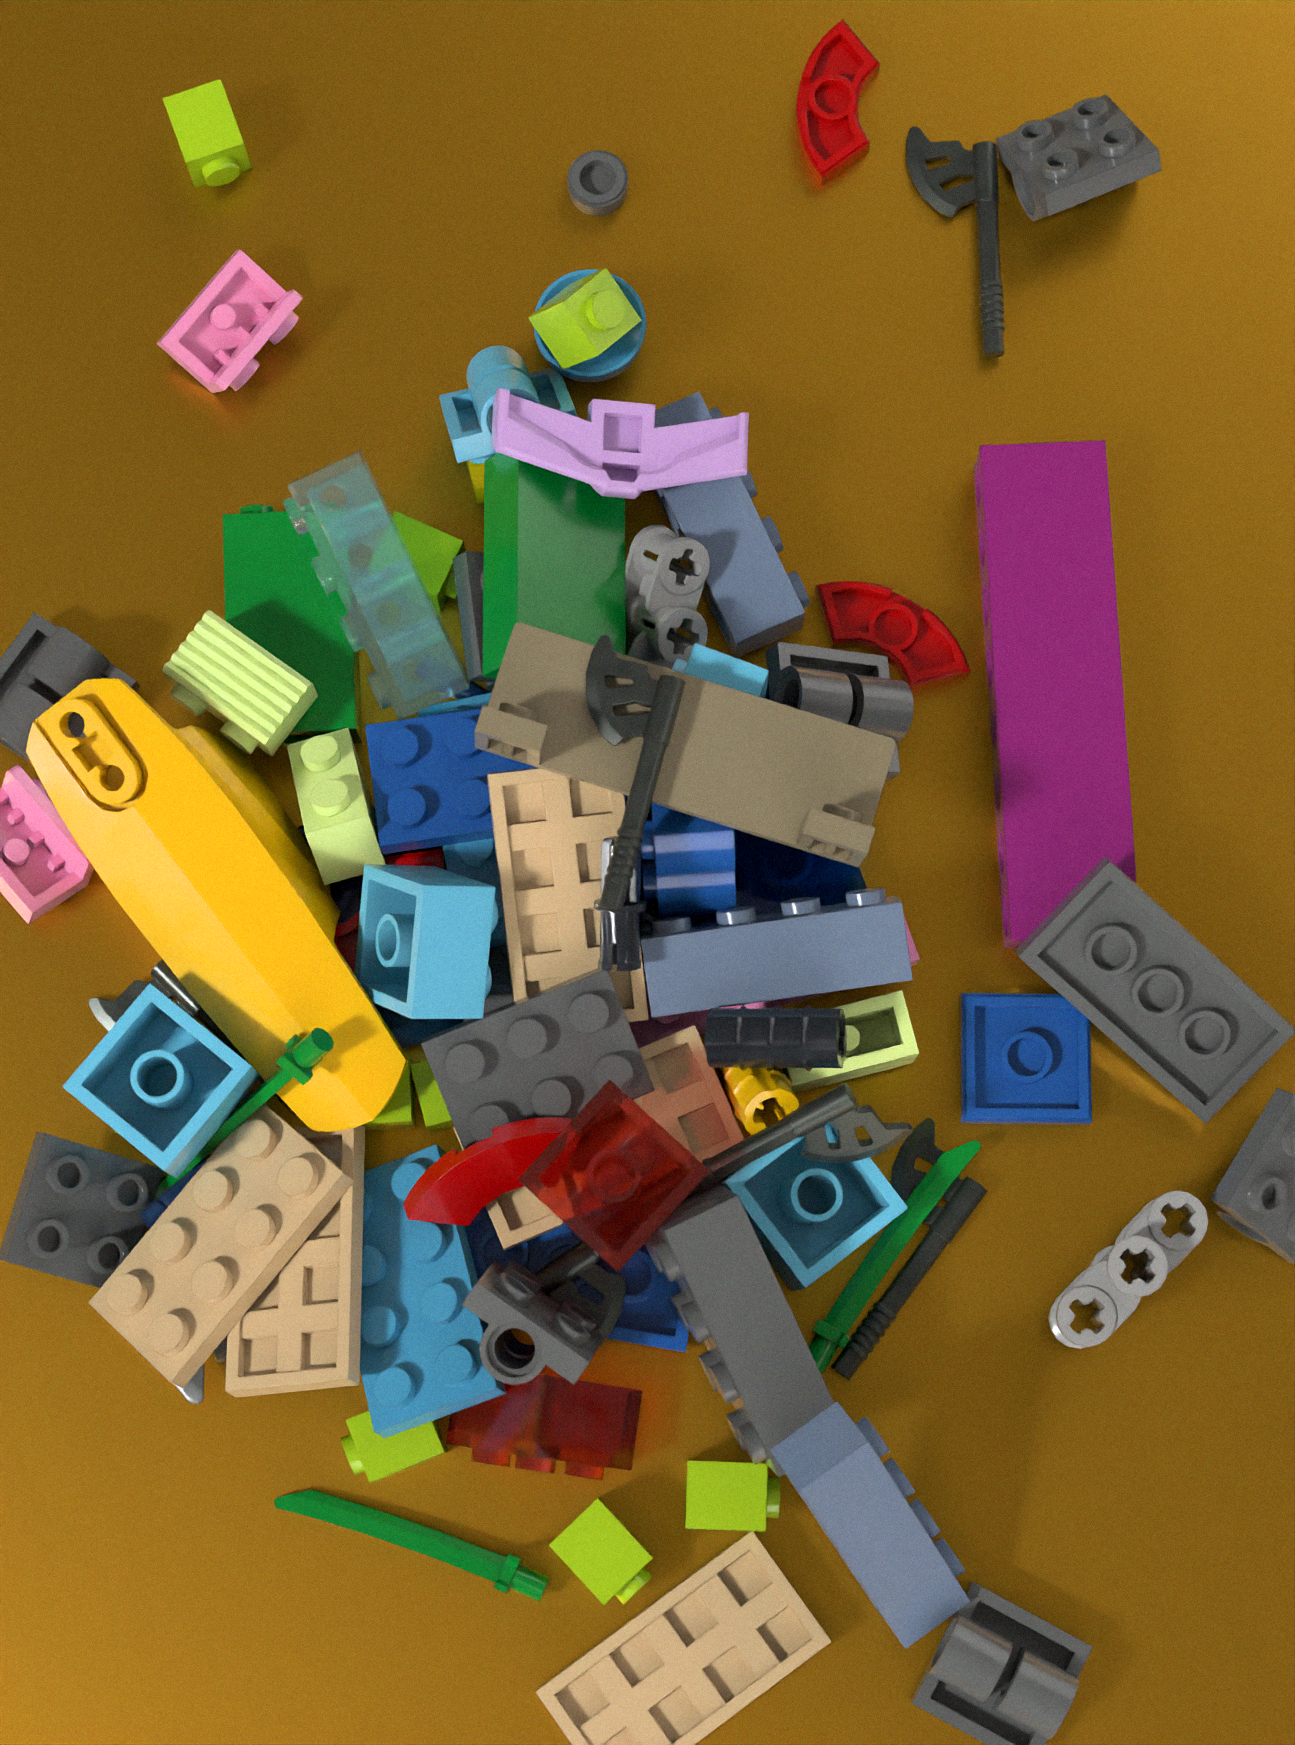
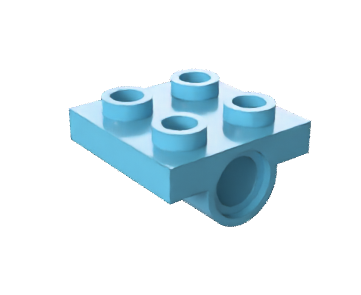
[439,346,577,464]

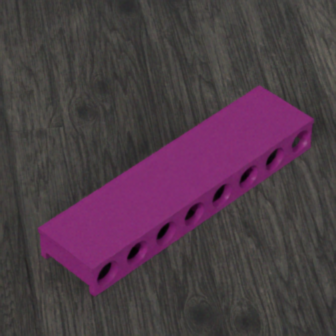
[974,440,1137,948]

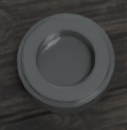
[567,150,628,216]

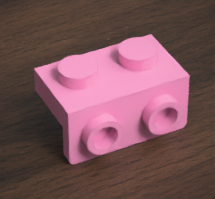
[156,249,303,393]
[0,765,94,924]

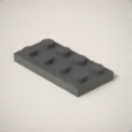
[1015,856,1295,1124]

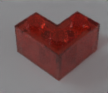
[446,1374,643,1480]

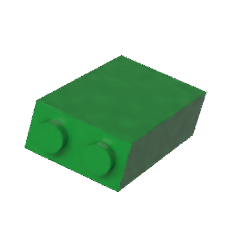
[483,453,626,679]
[222,501,362,749]

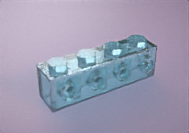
[283,449,470,720]

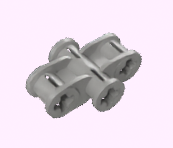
[625,525,710,669]
[1048,1190,1208,1349]

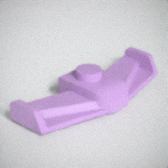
[491,388,749,499]

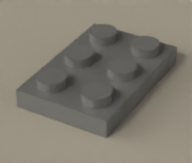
[420,968,655,1149]

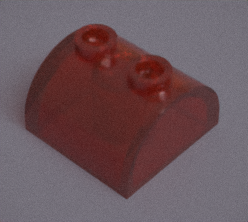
[518,1079,710,1272]

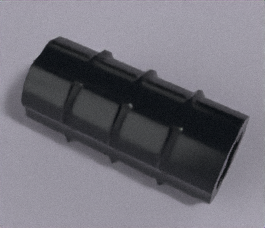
[705,1005,847,1071]

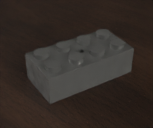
[643,1182,834,1477]

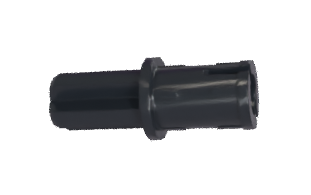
[594,836,647,971]

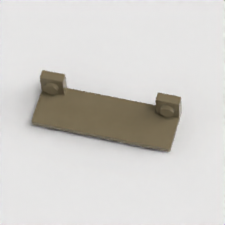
[475,622,896,867]

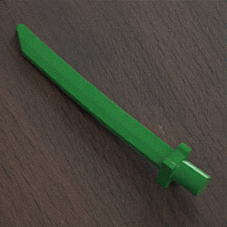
[155,1028,333,1201]
[808,1140,981,1375]
[274,1490,550,1602]

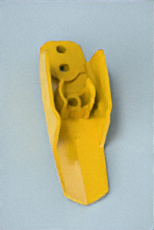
[26,678,408,1132]

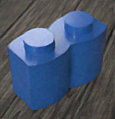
[641,803,736,918]

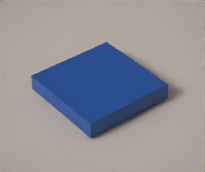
[959,993,1092,1125]

